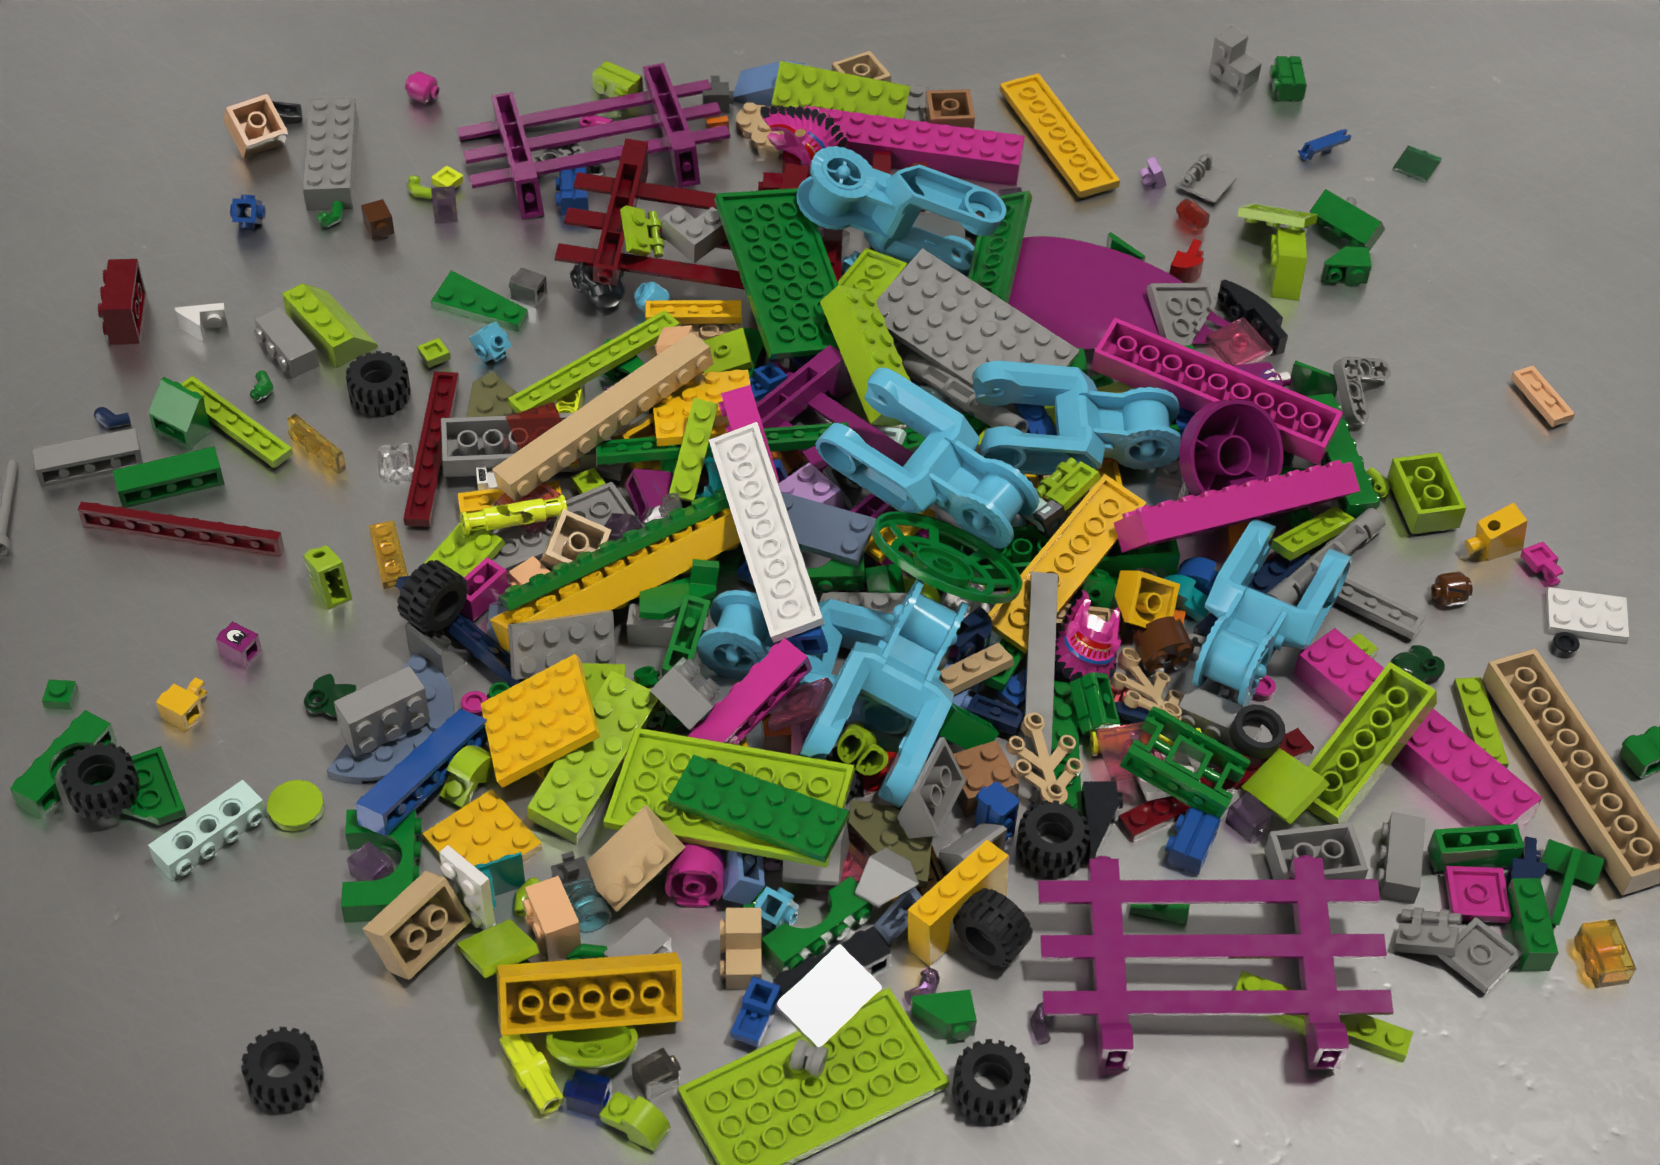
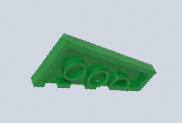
[431,270,528,332]

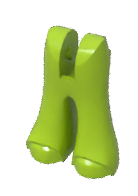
[837,720,888,775]

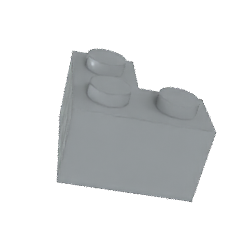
[1209,26,1262,92]
[661,206,727,263]

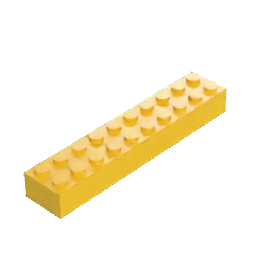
[489,508,741,652]

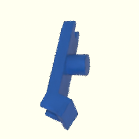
[1298,129,1351,160]

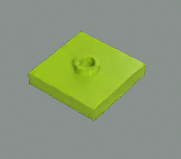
[703,328,753,373]

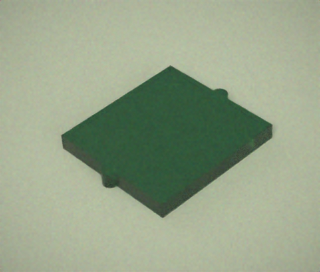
[1392,145,1442,183]

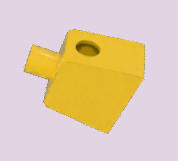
[1465,503,1528,560]

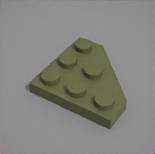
[467,371,538,417]
[847,800,932,888]

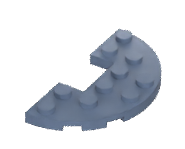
[327,653,454,784]

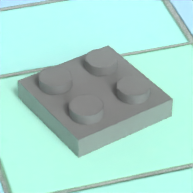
[1439,917,1523,994]

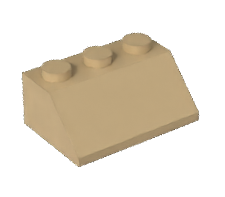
[586,805,685,912]

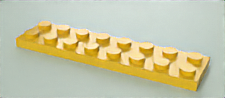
[999,73,1120,198]
[988,474,1147,654]

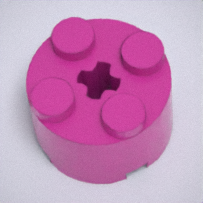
[665,842,725,908]

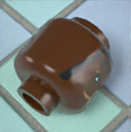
[1431,572,1473,607]

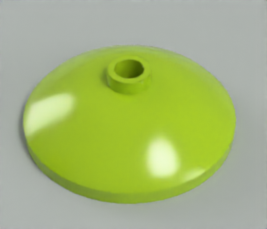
[546,1025,638,1070]

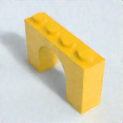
[908,840,1009,966]

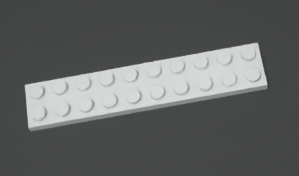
[709,422,825,643]

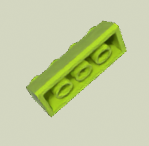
[282,283,378,368]

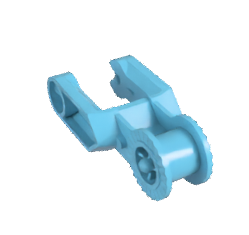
[796,146,1006,277]
[973,361,1182,476]
[815,367,1040,549]
[1192,518,1352,707]
[799,579,969,808]
[697,590,912,734]

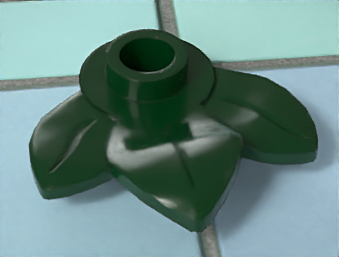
[1391,645,1445,683]
[304,673,356,717]

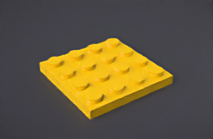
[653,369,751,446]
[481,653,601,788]

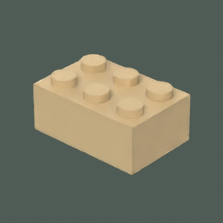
[363,871,471,980]

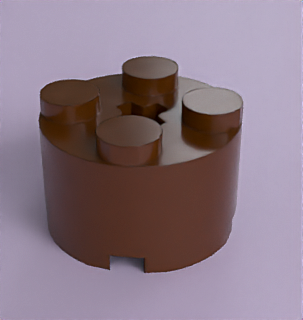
[1132,616,1194,677]

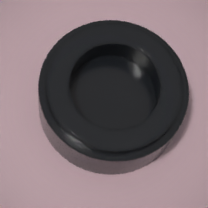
[1551,632,1580,658]

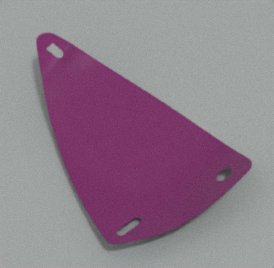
[1009,236,1238,349]

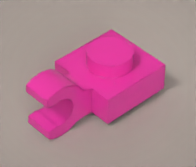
[1520,542,1564,586]

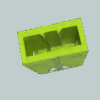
[303,545,352,610]

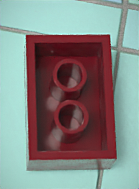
[98,258,146,345]

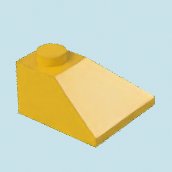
[1115,571,1180,629]

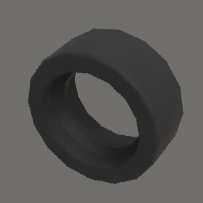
[1229,704,1286,759]

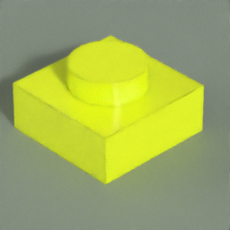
[431,166,464,194]

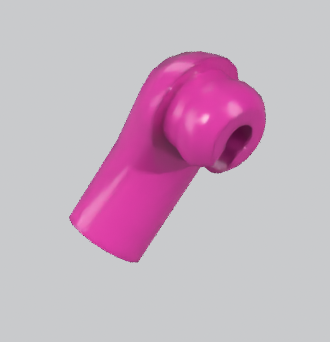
[579,115,614,128]

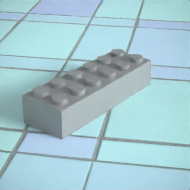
[303,98,358,210]
[441,413,596,477]

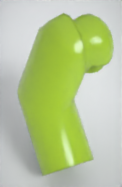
[513,877,542,917]

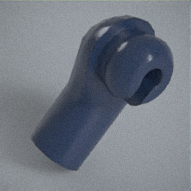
[94,407,131,429]

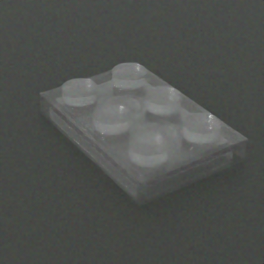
[775,944,881,1047]

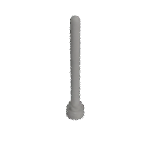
[0,460,18,557]

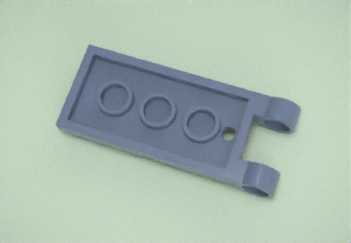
[781,492,876,566]

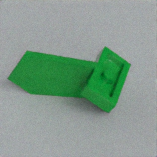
[639,559,719,620]
[1541,839,1605,927]

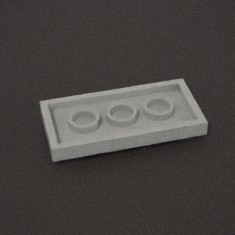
[508,610,616,680]

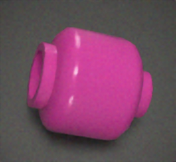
[405,71,440,104]

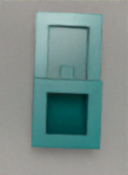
[1163,575,1208,622]

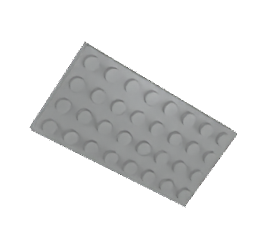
[876,248,1080,416]

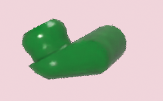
[317,201,344,227]

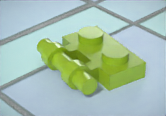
[620,205,665,258]
[1037,457,1101,512]

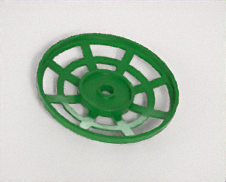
[872,511,1023,604]

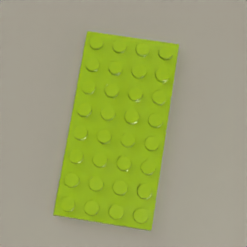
[603,728,855,868]
[677,987,950,1165]

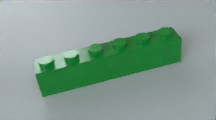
[1306,393,1380,519]

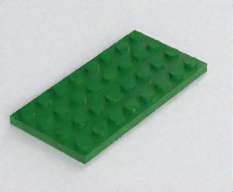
[714,188,840,359]

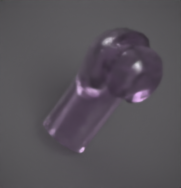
[1030,1002,1054,1045]

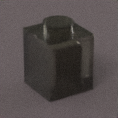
[632,1047,681,1102]

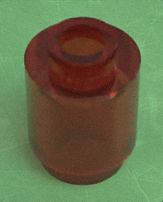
[1176,199,1210,231]

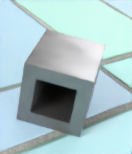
[508,267,547,308]

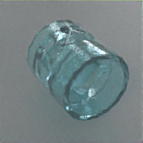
[565,878,612,933]

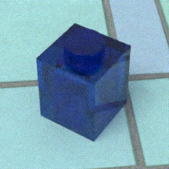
[563,1069,612,1119]

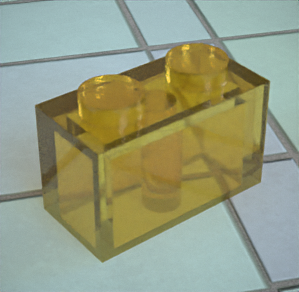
[1574,919,1636,988]

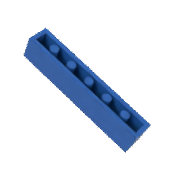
[355,709,488,836]

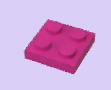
[1444,866,1511,923]

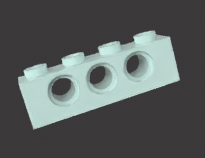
[148,780,267,882]

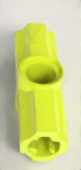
[499,1034,564,1115]

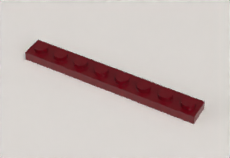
[403,371,459,527]
[78,501,285,557]
[1117,728,1314,842]

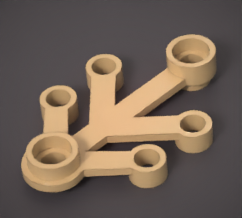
[1110,647,1184,721]
[1006,712,1083,804]

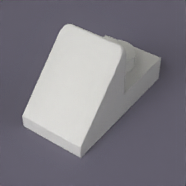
[175,303,228,342]

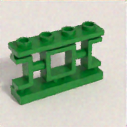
[1119,706,1251,818]

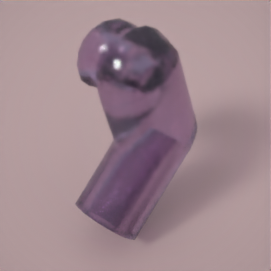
[904,967,940,1005]

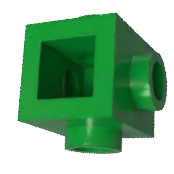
[1077,569,1118,608]

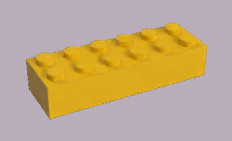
[497,952,683,1036]

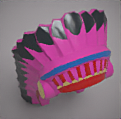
[760,105,847,169]
[1055,590,1123,682]

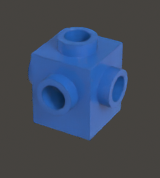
[230,195,266,228]

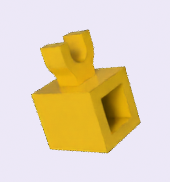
[156,677,207,732]

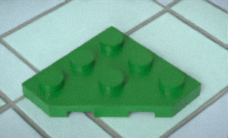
[91,746,187,825]

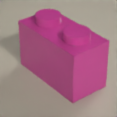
[460,557,509,622]

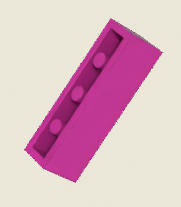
[718,385,780,484]

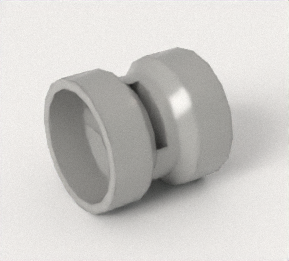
[790,1039,829,1078]

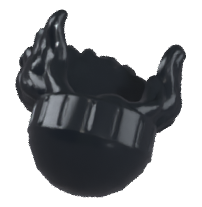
[570,261,626,309]

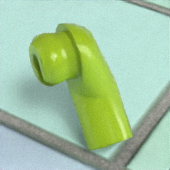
[407,175,436,200]
[1366,467,1390,498]

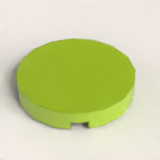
[267,780,325,832]

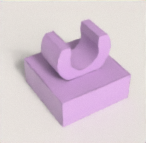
[1139,156,1167,189]

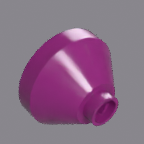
[1179,400,1283,496]

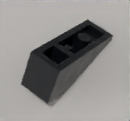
[1081,781,1123,865]

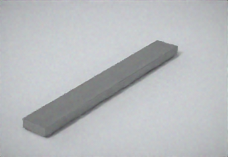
[1022,571,1058,773]

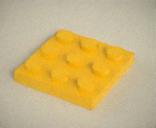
[422,789,542,866]

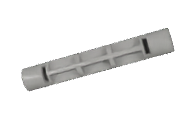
[903,353,1028,433]
[1267,508,1386,605]

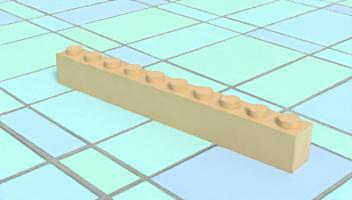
[492,332,713,502]

